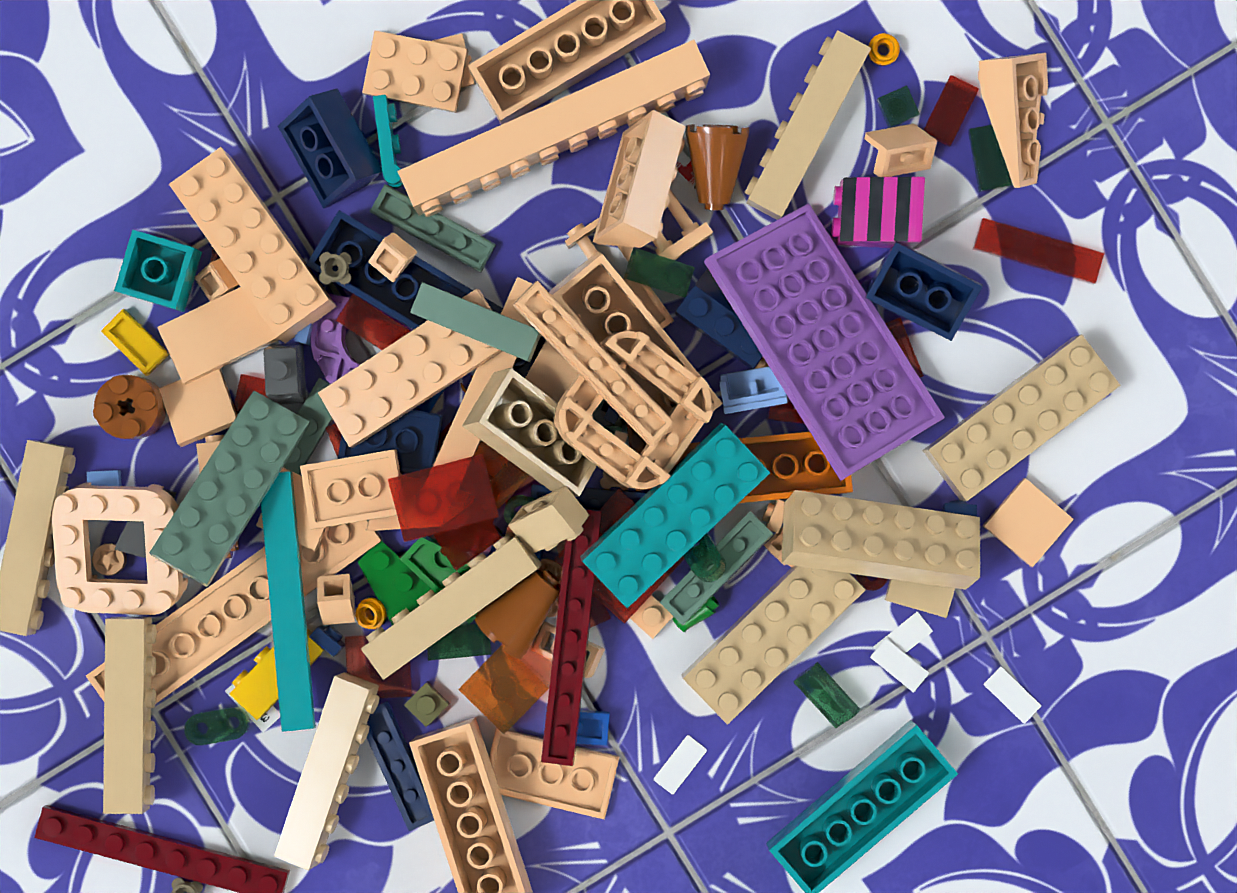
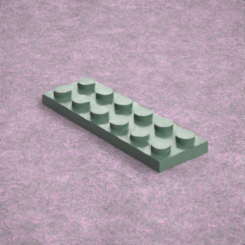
[149,391,310,587]

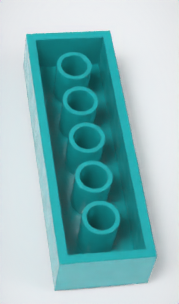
[580,423,770,608]
[766,720,958,893]

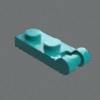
[373,95,403,188]

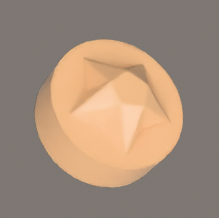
[92,543,127,575]

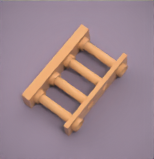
[565,189,713,289]

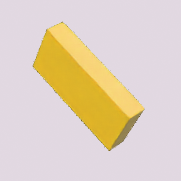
[101,309,170,376]

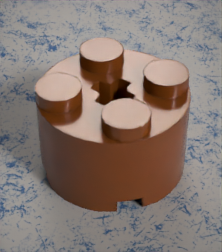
[93,375,167,440]

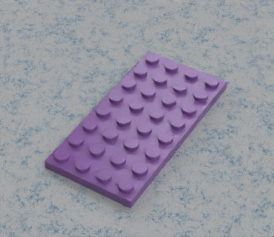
[704,204,945,481]

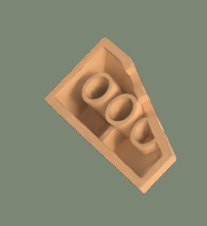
[978,53,1048,188]

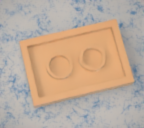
[362,30,469,113]
[300,449,407,529]

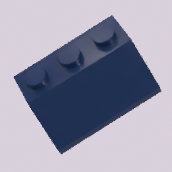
[278,88,383,209]
[866,241,983,341]
[675,268,762,369]

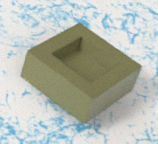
[404,681,450,727]

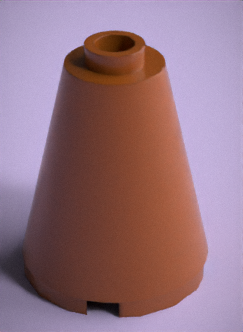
[685,124,749,210]
[474,569,560,659]

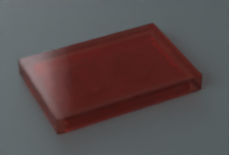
[388,454,500,542]

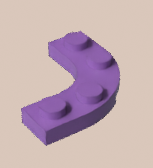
[311,293,361,384]

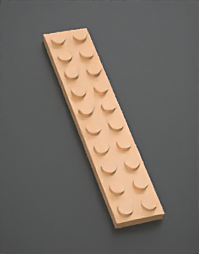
[86,520,383,705]

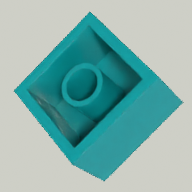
[114,229,202,312]

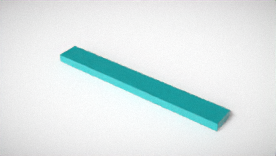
[261,471,316,732]

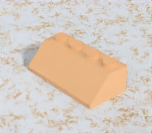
[593,110,686,248]

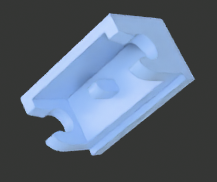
[719,366,789,414]

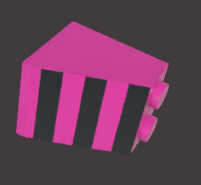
[831,177,925,249]

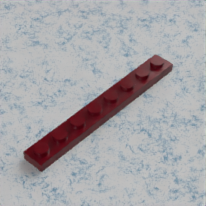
[541,508,603,766]
[34,805,290,893]

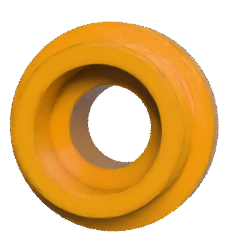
[868,33,900,66]
[355,597,386,629]

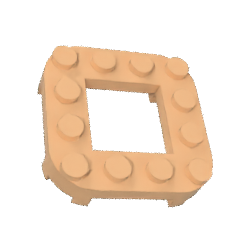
[554,331,713,489]
[52,482,188,615]

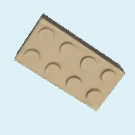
[462,368,597,497]

